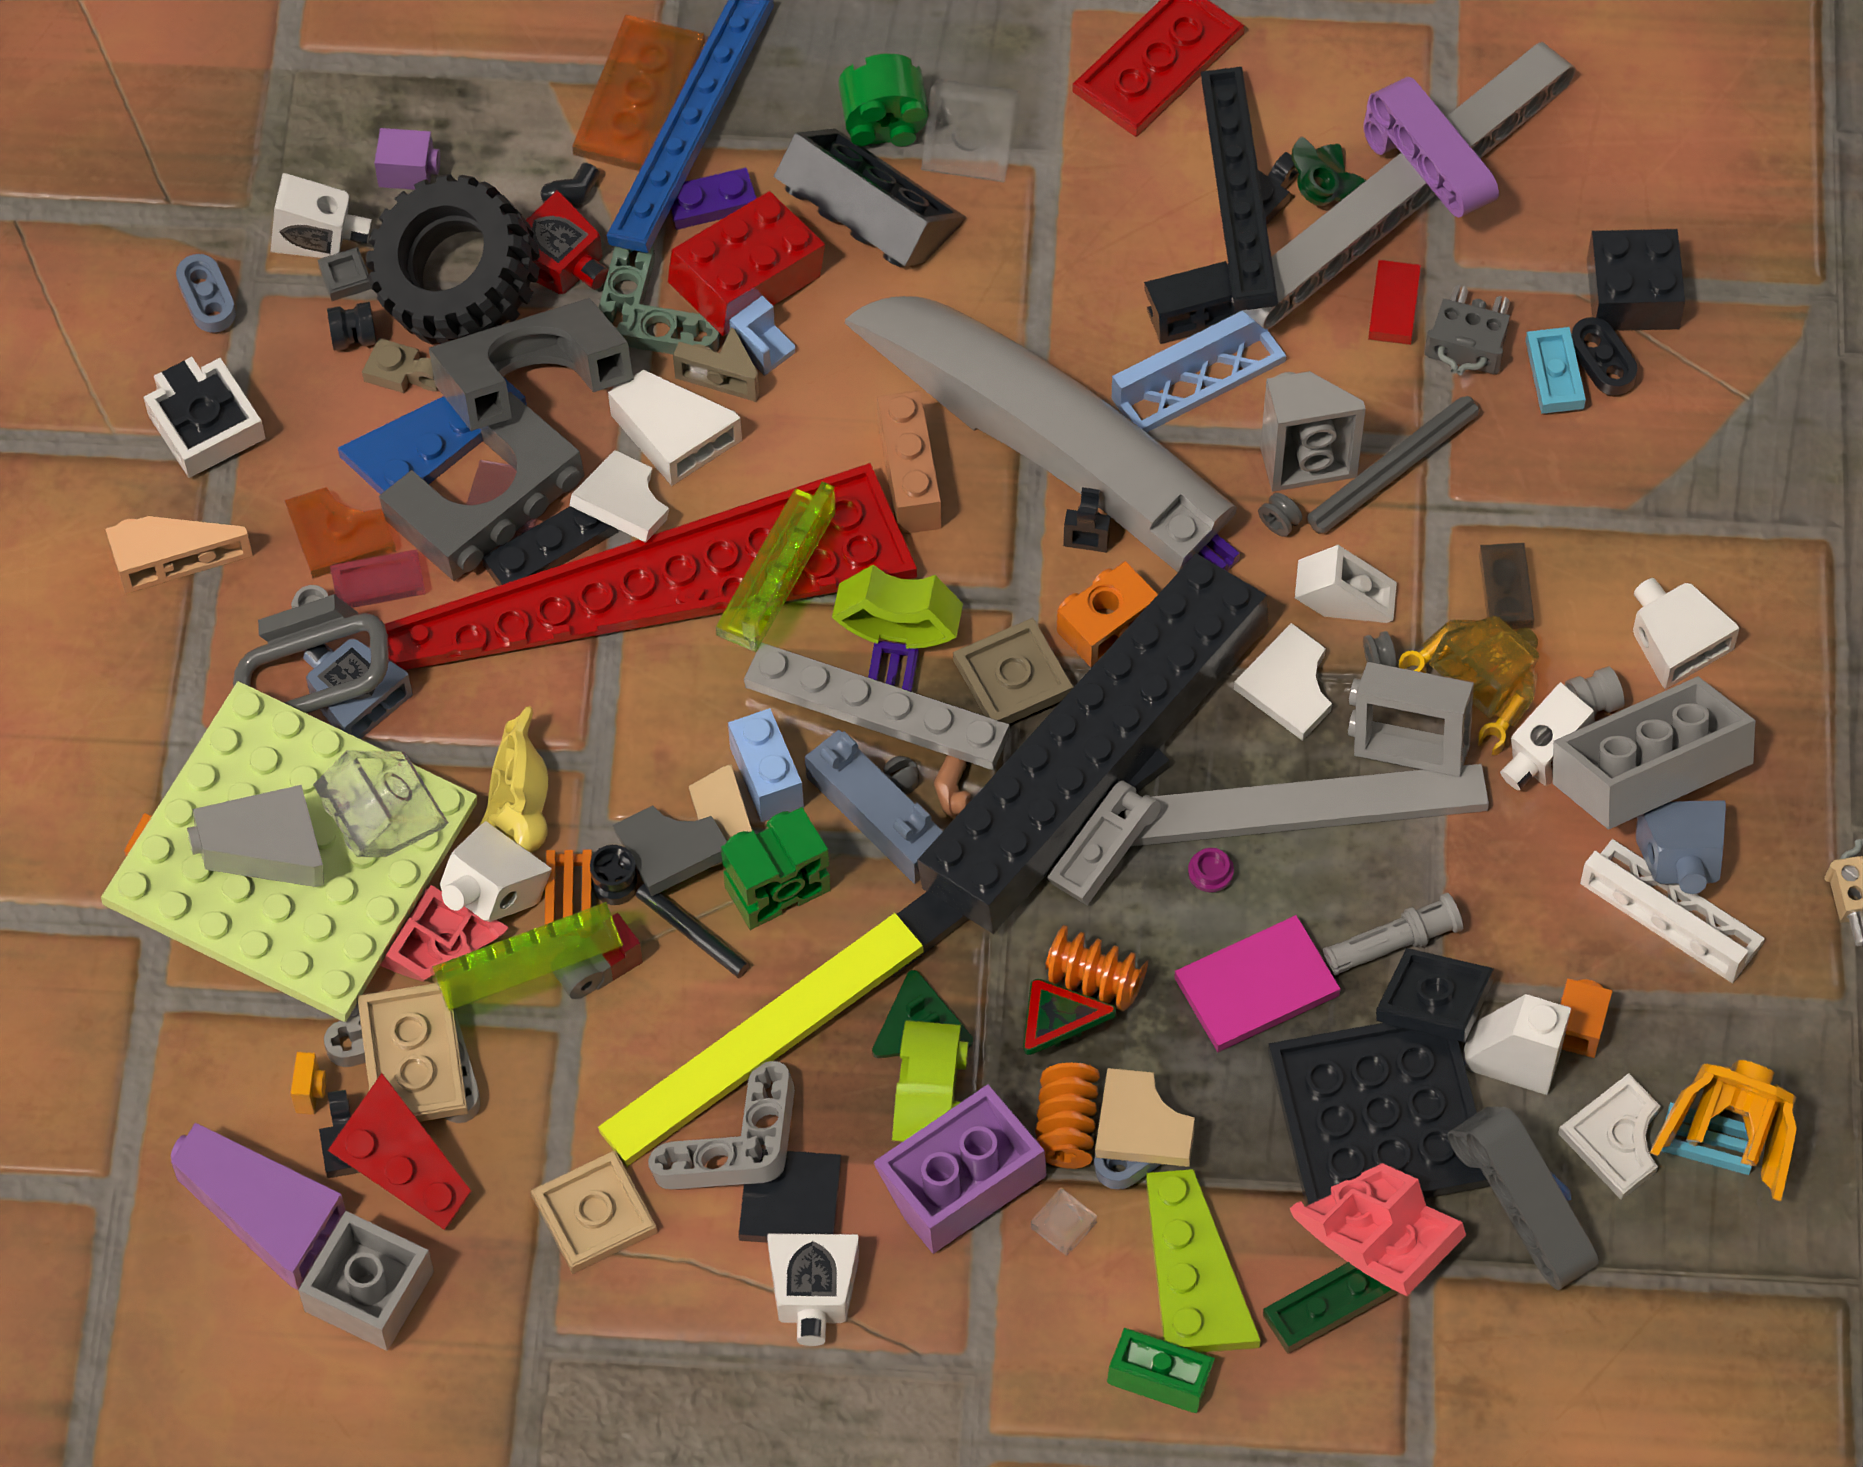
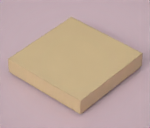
[531,1150,657,1274]

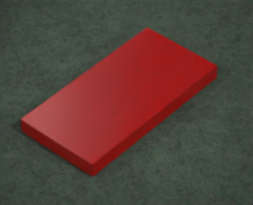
[1072,0,1245,137]

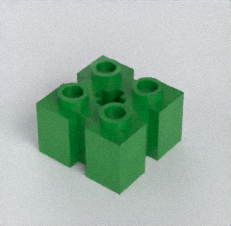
[721,807,831,930]

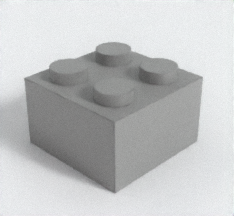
[298,1211,434,1351]

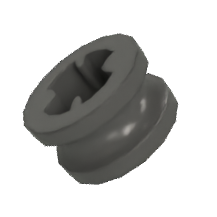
[1258,492,1303,537]
[1363,631,1396,667]

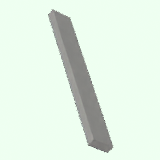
[1124,764,1489,847]

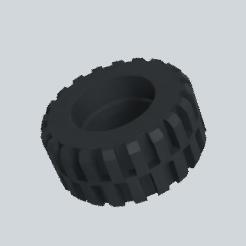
[366,174,540,345]

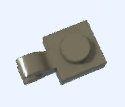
[362,338,438,393]

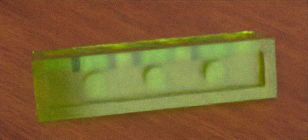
[716,481,835,652]
[430,902,623,1011]

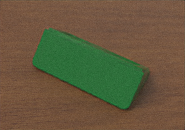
[1107,1328,1215,1413]

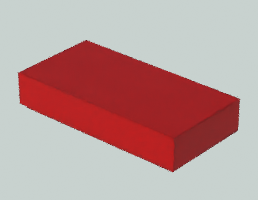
[1368,260,1421,345]

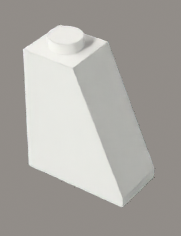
[608,370,742,486]
[1462,994,1571,1095]

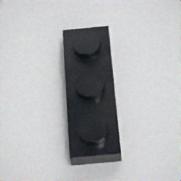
[482,506,618,586]

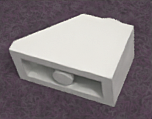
[1295,545,1397,623]

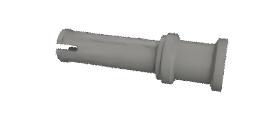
[1323,893,1463,976]

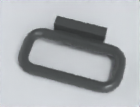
[233,594,389,714]

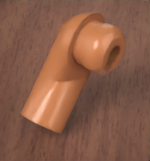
[934,755,972,818]

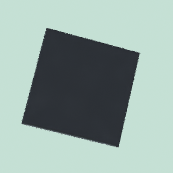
[1376,948,1494,1042]
[738,1149,841,1243]

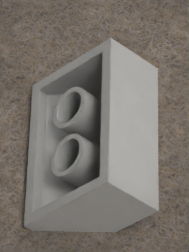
[1260,371,1366,492]

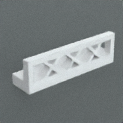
[1580,839,1765,984]

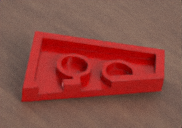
[328,1073,472,1231]

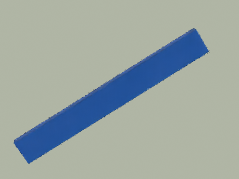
[606,0,774,253]

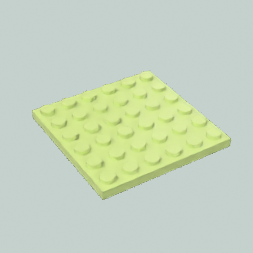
[101,681,477,1023]

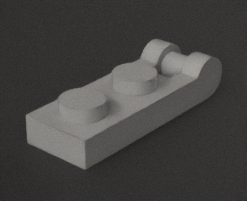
[1047,781,1161,905]

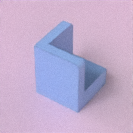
[729,296,795,376]

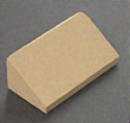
[689,765,752,866]

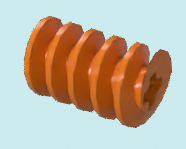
[1045,925,1148,1011]
[1035,1062,1100,1169]

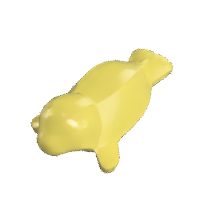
[480,706,548,853]

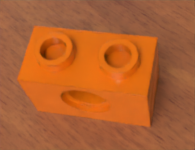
[1057,561,1158,667]

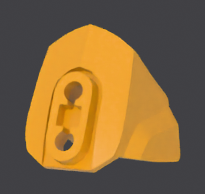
[1650,1060,1797,1202]

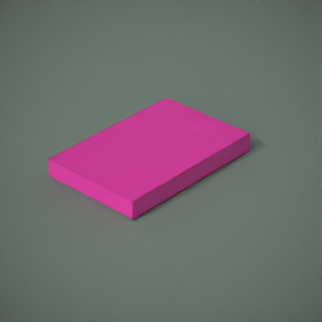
[1174,915,1340,1053]

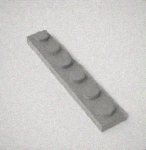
[744,642,1010,770]

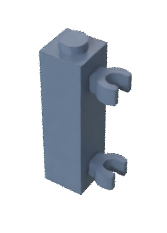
[805,730,943,884]

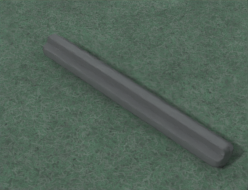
[1307,396,1479,534]

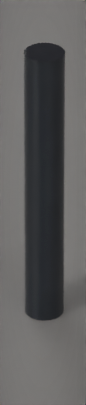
[636,884,749,978]

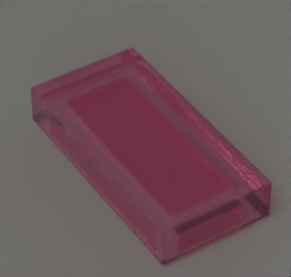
[330,549,426,608]

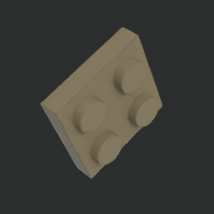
[953,617,1073,724]

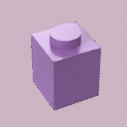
[374,128,440,190]

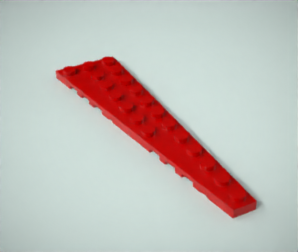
[385,463,917,670]

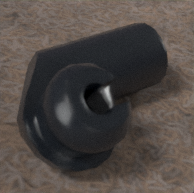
[540,163,600,206]

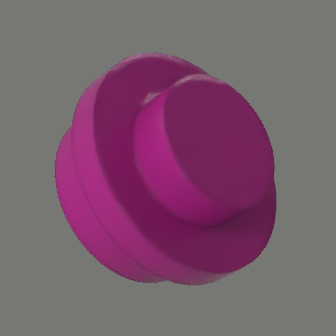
[1188,848,1234,892]

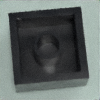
[1586,229,1685,331]

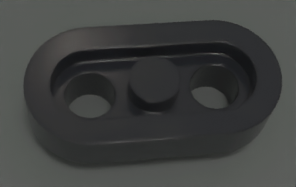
[1571,317,1638,395]

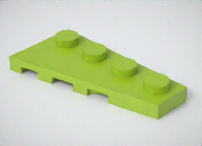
[1146,1169,1261,1353]

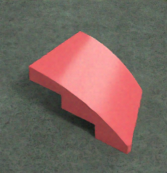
[380,885,508,982]
[1290,1163,1466,1296]

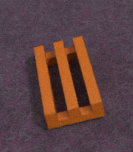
[544,849,593,939]

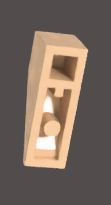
[106,516,253,594]

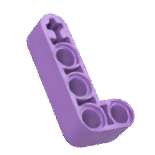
[1364,76,1499,218]

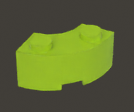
[832,565,963,648]
[892,1021,968,1141]

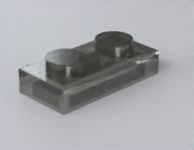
[1479,543,1535,631]

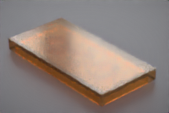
[572,14,705,171]

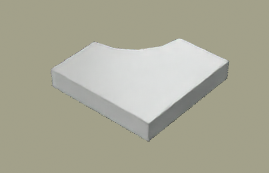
[570,450,669,542]
[1234,623,1332,741]
[1558,1073,1660,1200]

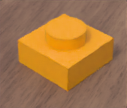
[291,1052,326,1115]

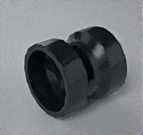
[327,302,376,351]
[590,845,638,905]

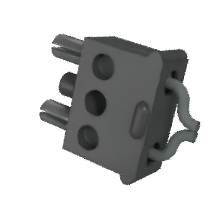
[1424,285,1510,375]

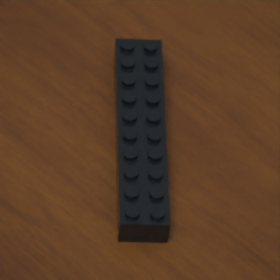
[917,553,1269,934]

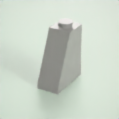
[187,785,324,887]

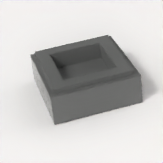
[317,247,371,301]

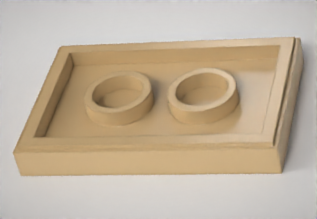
[357,981,468,1122]

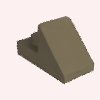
[673,327,759,402]

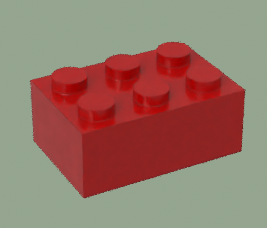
[668,191,825,336]

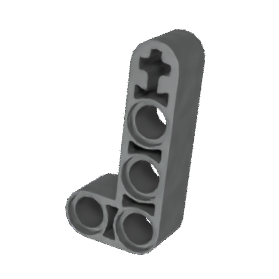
[1448,1107,1599,1290]

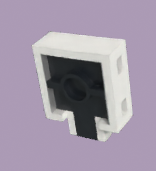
[143,357,266,478]

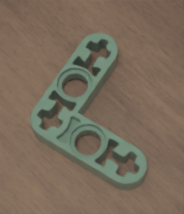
[598,243,720,355]

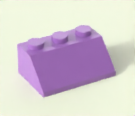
[874,1085,1046,1254]

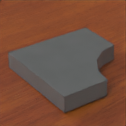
[613,805,727,896]

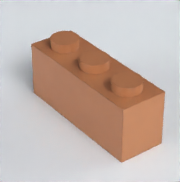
[877,390,941,534]

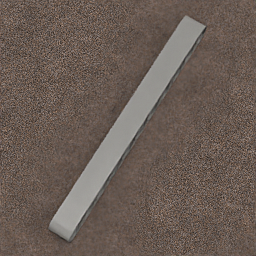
[1232,42,1576,329]

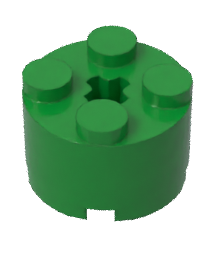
[838,53,929,147]

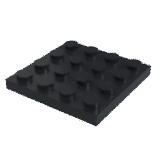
[1268,1023,1490,1206]

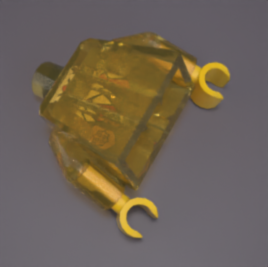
[1399,616,1540,756]

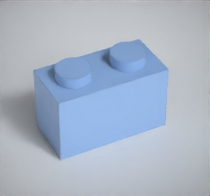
[728,708,804,822]

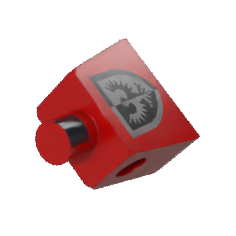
[526,191,609,294]

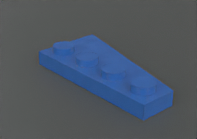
[338,377,527,495]

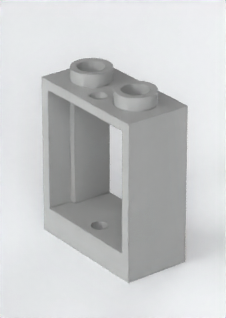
[1348,662,1474,777]

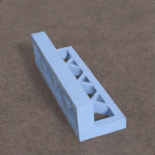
[1111,311,1286,433]

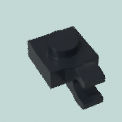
[1258,152,1299,225]
[1063,487,1111,553]
[319,1089,360,1179]

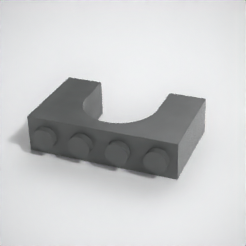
[429,298,633,431]
[379,392,585,581]

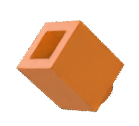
[1560,978,1613,1058]

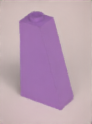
[171,1123,346,1290]

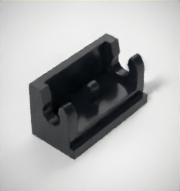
[1144,261,1240,344]

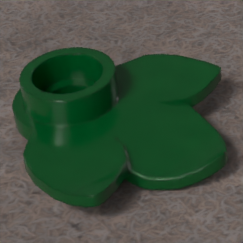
[1292,136,1366,206]

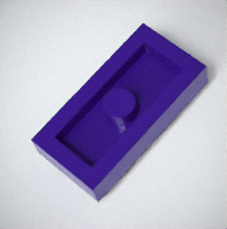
[670,167,756,230]

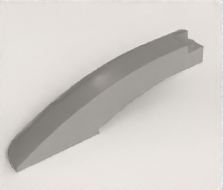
[845,296,1237,572]

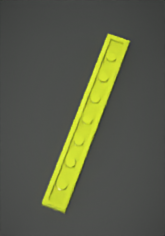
[598,913,924,1167]

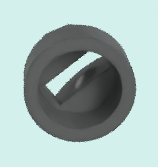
[883,756,919,795]

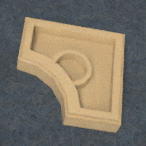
[1095,1068,1195,1167]

